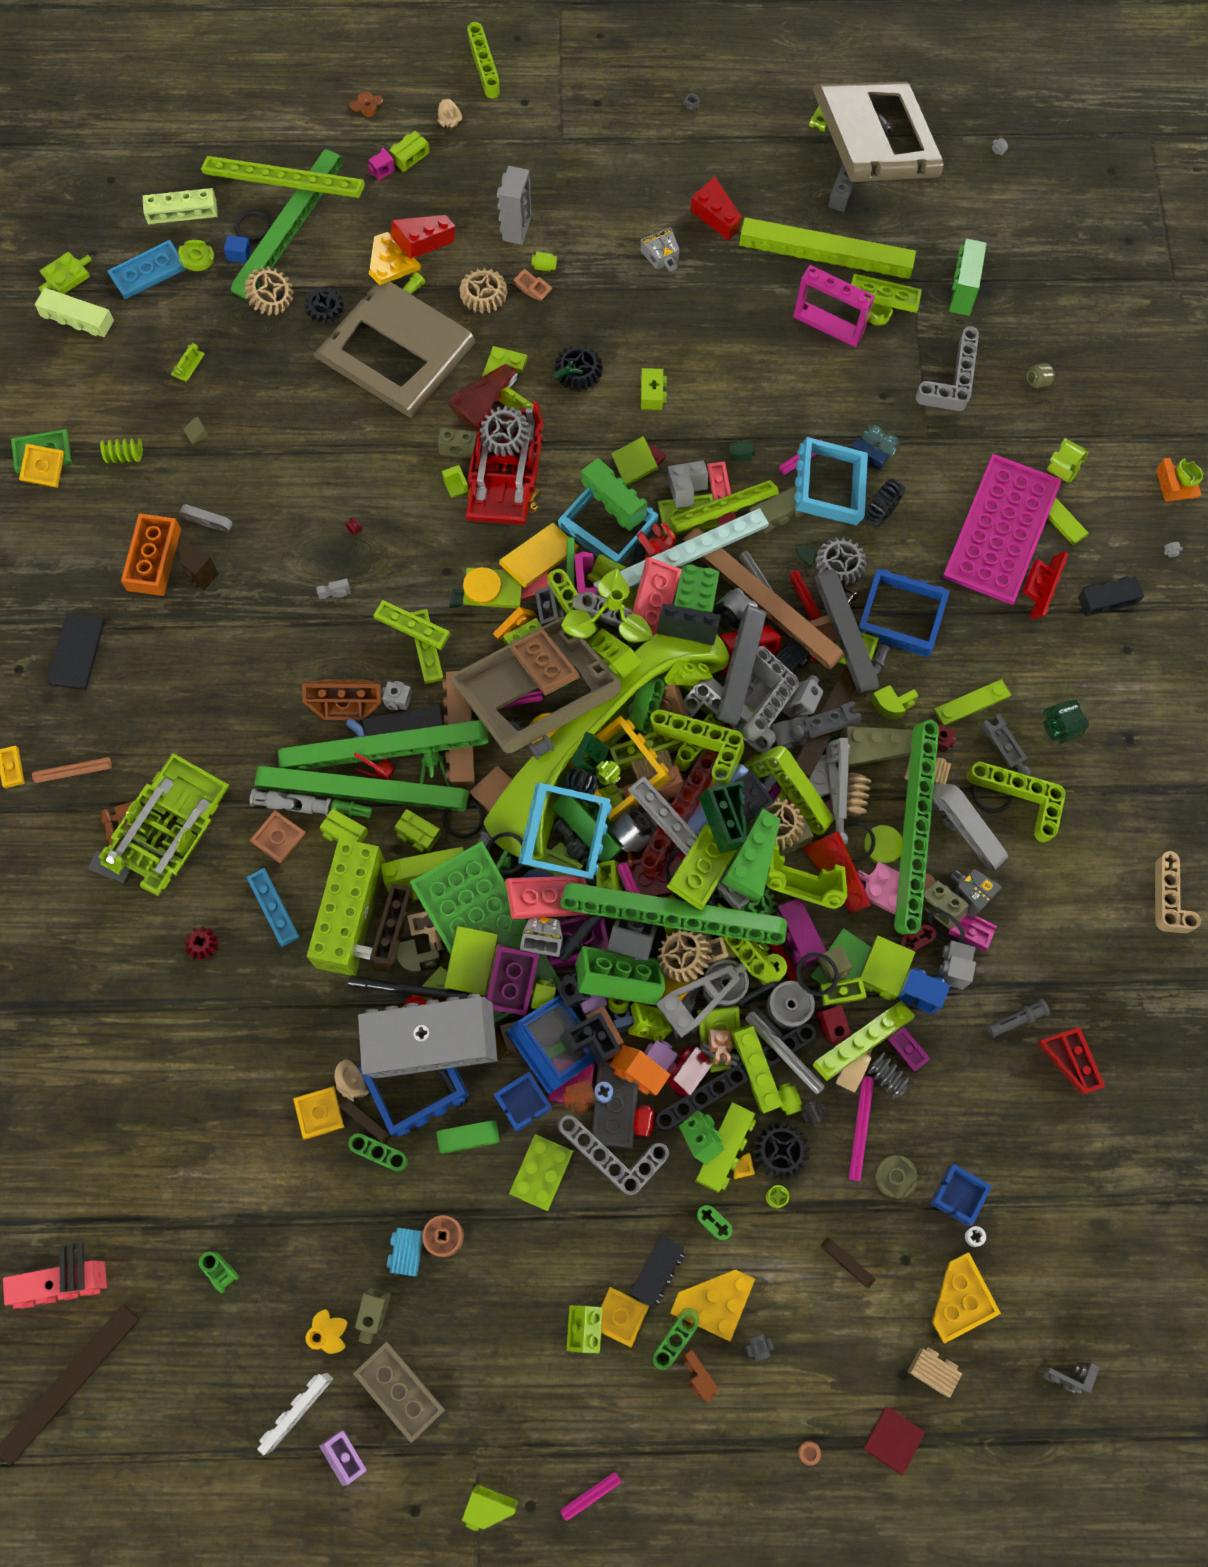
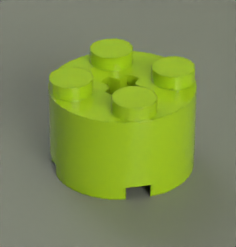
[1047,438,1089,483]

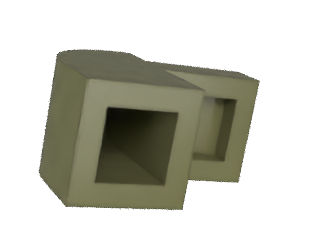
[396,939,441,975]

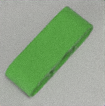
[629,678,665,734]
[436,1121,500,1154]
[348,1133,408,1172]
[653,1308,699,1370]

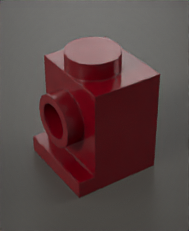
[935,721,957,753]

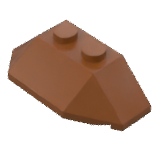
[302,679,381,720]

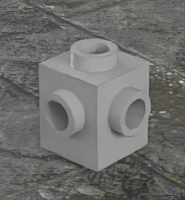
[381,681,412,711]

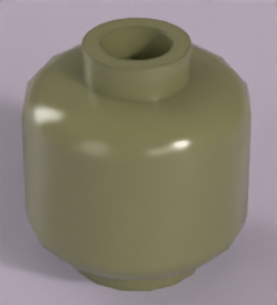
[1026,363,1055,388]

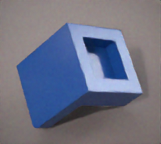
[224,235,252,263]

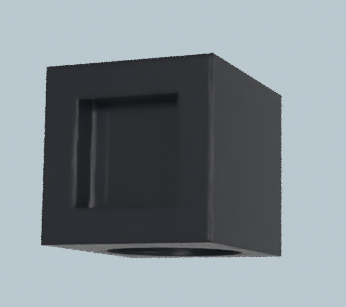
[556,974,591,1008]

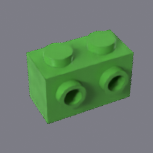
[679,1110,725,1165]

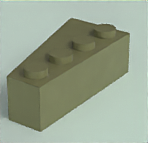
[840,726,913,767]

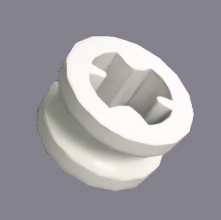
[965,1226,986,1247]

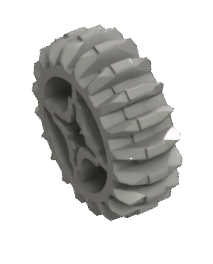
[480,406,530,457]
[815,537,867,587]

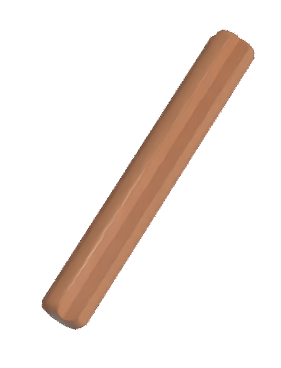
[32,757,112,783]

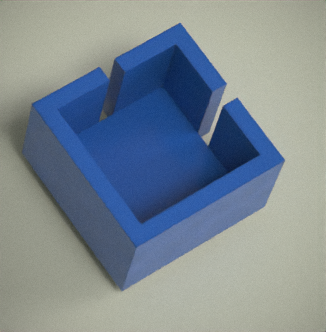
[896,968,950,1015]
[494,1071,552,1133]
[929,1164,992,1226]

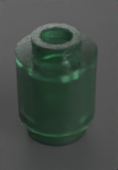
[729,441,755,460]

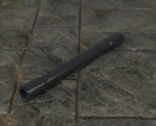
[348,975,469,1000]

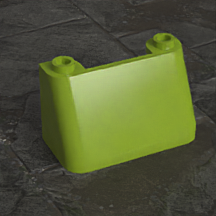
[766,845,847,909]

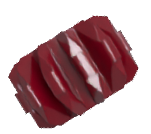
[183,926,220,961]

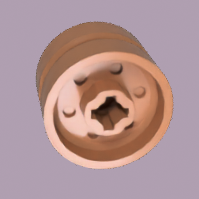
[422,1215,464,1257]

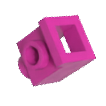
[367,148,395,181]

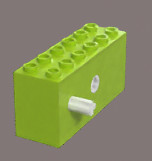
[307,838,386,975]

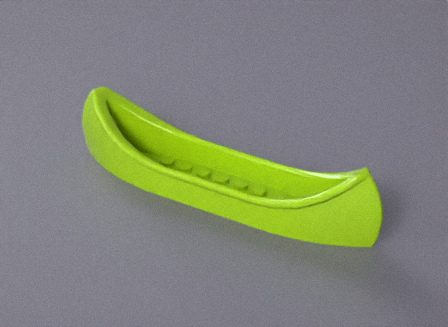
[483,633,729,860]

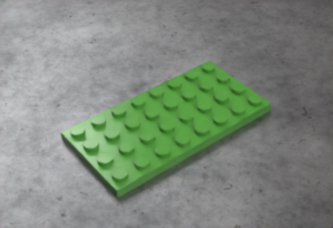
[409,841,561,1023]

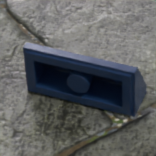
[850,438,890,470]

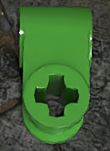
[199,1252,239,1294]

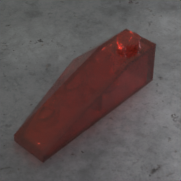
[447,364,517,427]

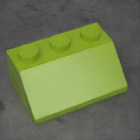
[462,1484,518,1531]

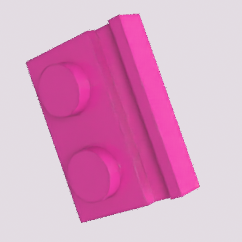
[948,913,997,952]

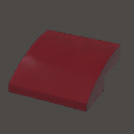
[863,1406,925,1475]

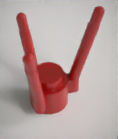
[354,753,395,780]

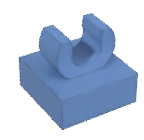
[614,1009,634,1033]

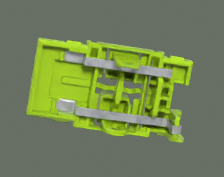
[98,753,229,897]

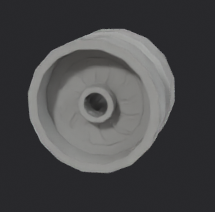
[702,959,749,1008]
[766,981,815,1030]

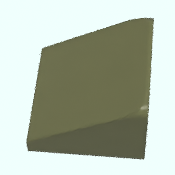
[183,416,208,444]

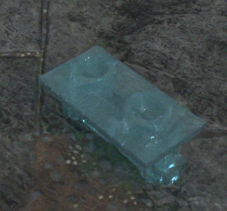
[862,424,900,455]

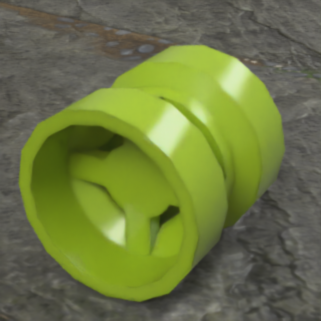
[766,1185,789,1208]

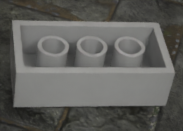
[497,165,532,245]

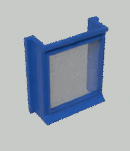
[506,995,595,1094]

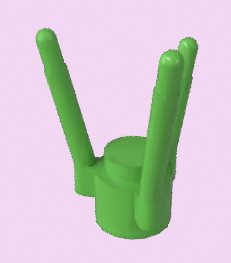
[419,751,451,787]

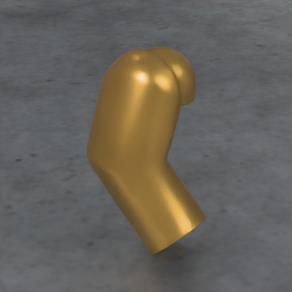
[528,487,541,513]

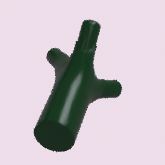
[553,361,583,380]

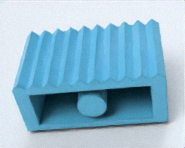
[387,1228,423,1277]

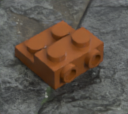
[682,1349,718,1403]

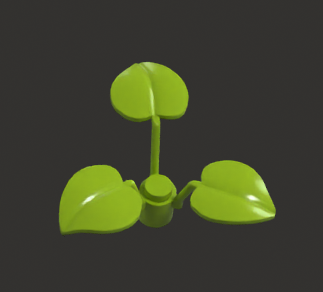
[561,568,652,643]

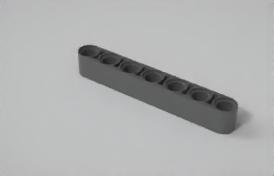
[815,569,879,693]
[716,604,766,725]

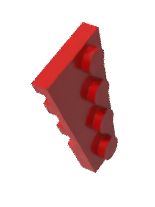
[803,831,871,913]

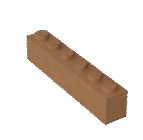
[443,671,475,788]

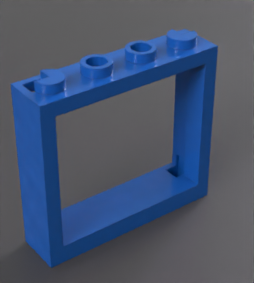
[858,569,950,658]
[359,1066,470,1137]

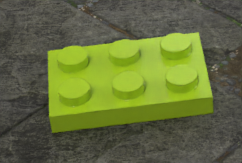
[509,1134,573,1211]

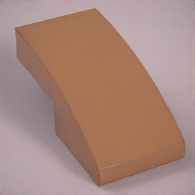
[513,268,552,301]

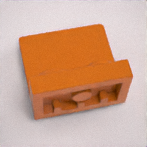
[1156,458,1201,502]

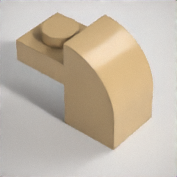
[836,1050,872,1092]

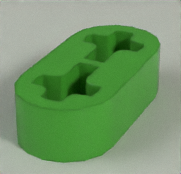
[697,1205,732,1241]

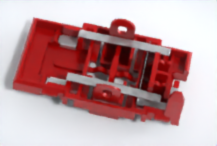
[465,401,543,525]

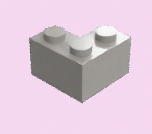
[668,460,708,508]
[937,941,976,990]

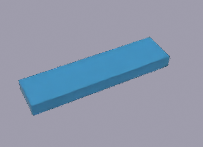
[246,868,300,947]

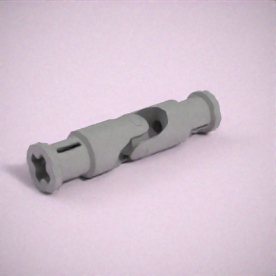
[250,789,332,816]

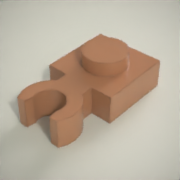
[708,1029,732,1065]

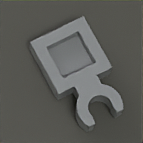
[316,579,351,599]

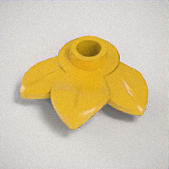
[306,1309,347,1354]

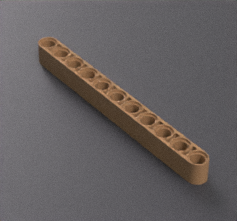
[681,527,844,670]

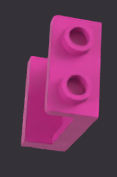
[574,552,597,606]

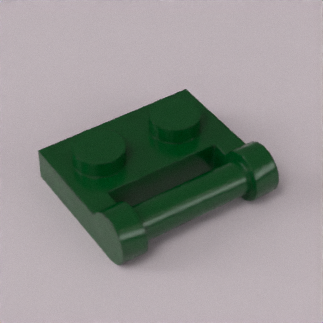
[572,732,609,776]

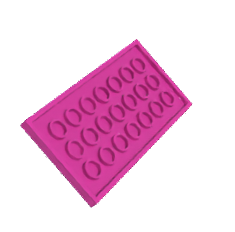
[942,454,1062,605]

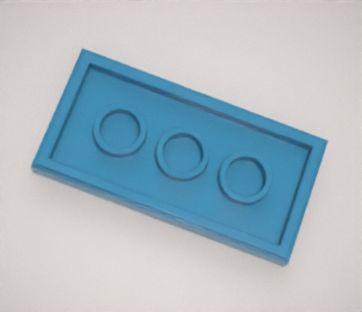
[107,240,187,300]

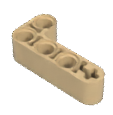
[1155,851,1201,933]

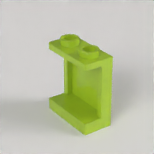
[860,936,915,1000]

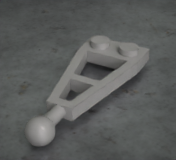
[826,738,850,845]
[656,953,753,1038]

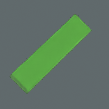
[566,537,575,611]

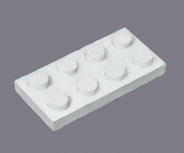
[257,1373,333,1455]

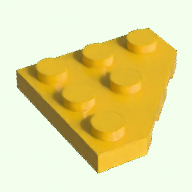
[369,232,421,285]
[932,1252,1001,1343]
[670,1270,755,1341]

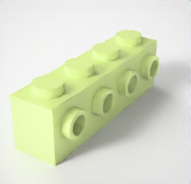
[143,188,218,224]
[35,288,114,337]

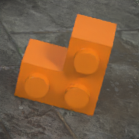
[609,1045,671,1096]

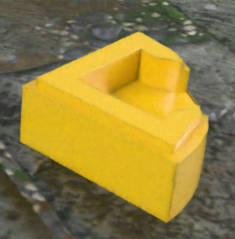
[733,1153,755,1179]

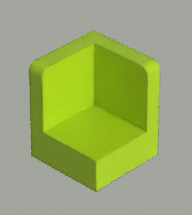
[442,465,468,498]

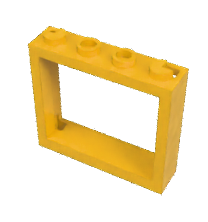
[568,715,671,822]

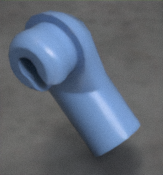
[346,718,365,738]

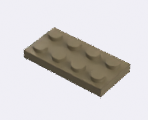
[353,1341,445,1443]

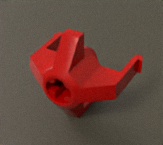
[636,523,676,560]

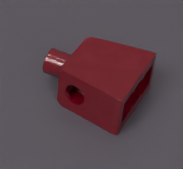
[814,1005,851,1047]

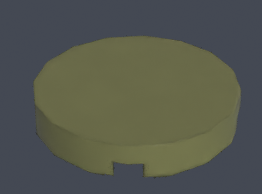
[875,1155,918,1199]

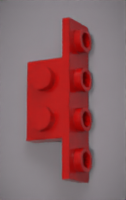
[1022,552,1068,620]

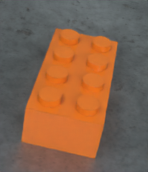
[121,514,181,596]

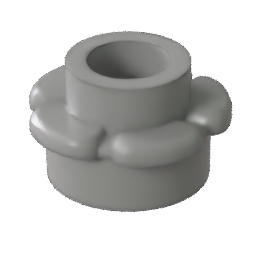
[992,138,1008,155]
[1164,542,1183,557]

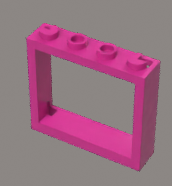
[793,265,875,347]

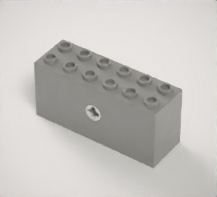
[358,994,498,1078]

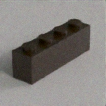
[370,884,413,972]

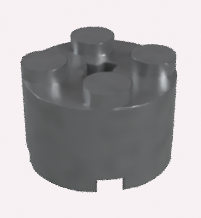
[713,588,758,632]
[610,806,658,852]

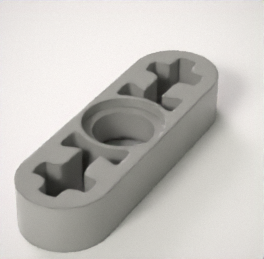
[179,504,233,533]

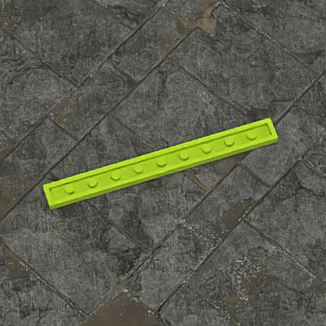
[201,156,365,198]

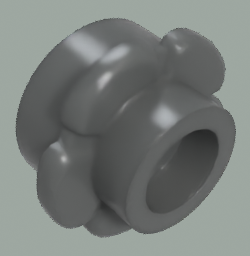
[684,93,700,110]

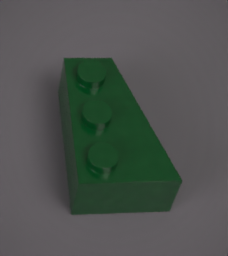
[699,781,747,853]

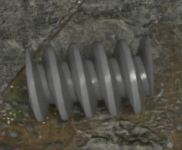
[868,1052,914,1099]

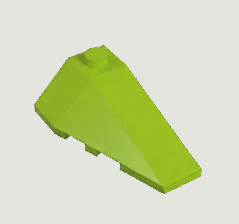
[381,847,464,903]

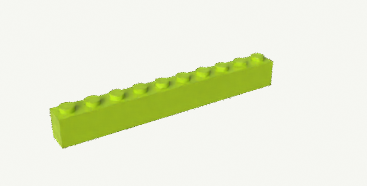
[739,217,916,279]

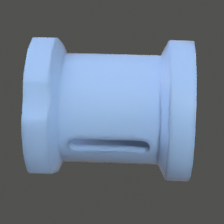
[594,1082,613,1103]

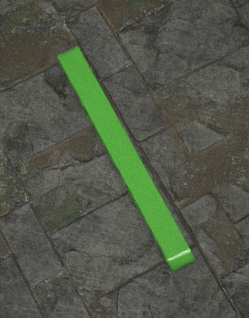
[231,149,343,300]
[278,720,489,770]
[894,720,939,935]
[254,766,469,811]
[560,883,787,945]

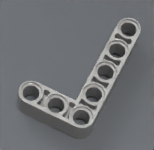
[915,326,979,411]
[573,592,633,629]
[742,646,799,741]
[683,678,776,752]
[932,783,1008,871]
[557,1115,669,1195]

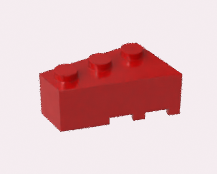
[690,176,742,241]
[391,215,456,259]
[720,624,781,679]
[1037,1027,1105,1095]

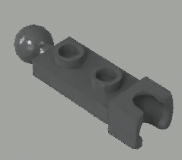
[790,702,861,739]
[981,714,1032,776]

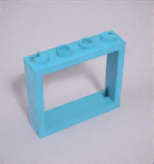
[794,437,868,526]
[558,488,658,565]
[518,783,611,879]

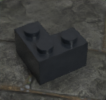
[559,1013,621,1065]

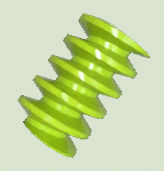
[100,438,143,463]
[758,954,787,985]

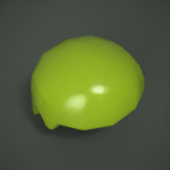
[868,303,893,326]
[1175,458,1203,487]

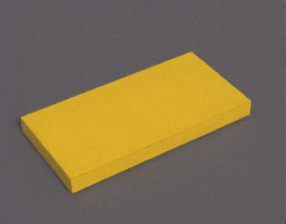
[499,523,579,588]

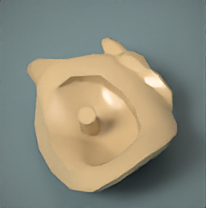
[437,99,462,128]
[335,1059,370,1102]

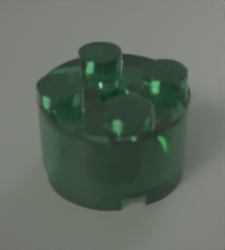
[1043,700,1089,744]

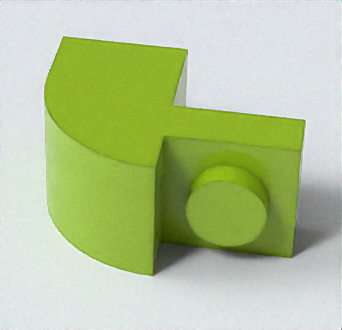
[870,685,919,719]

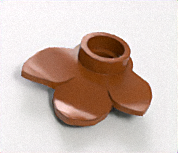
[349,92,383,117]

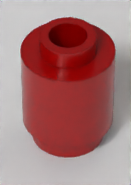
[632,1105,656,1138]

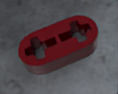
[899,925,936,952]

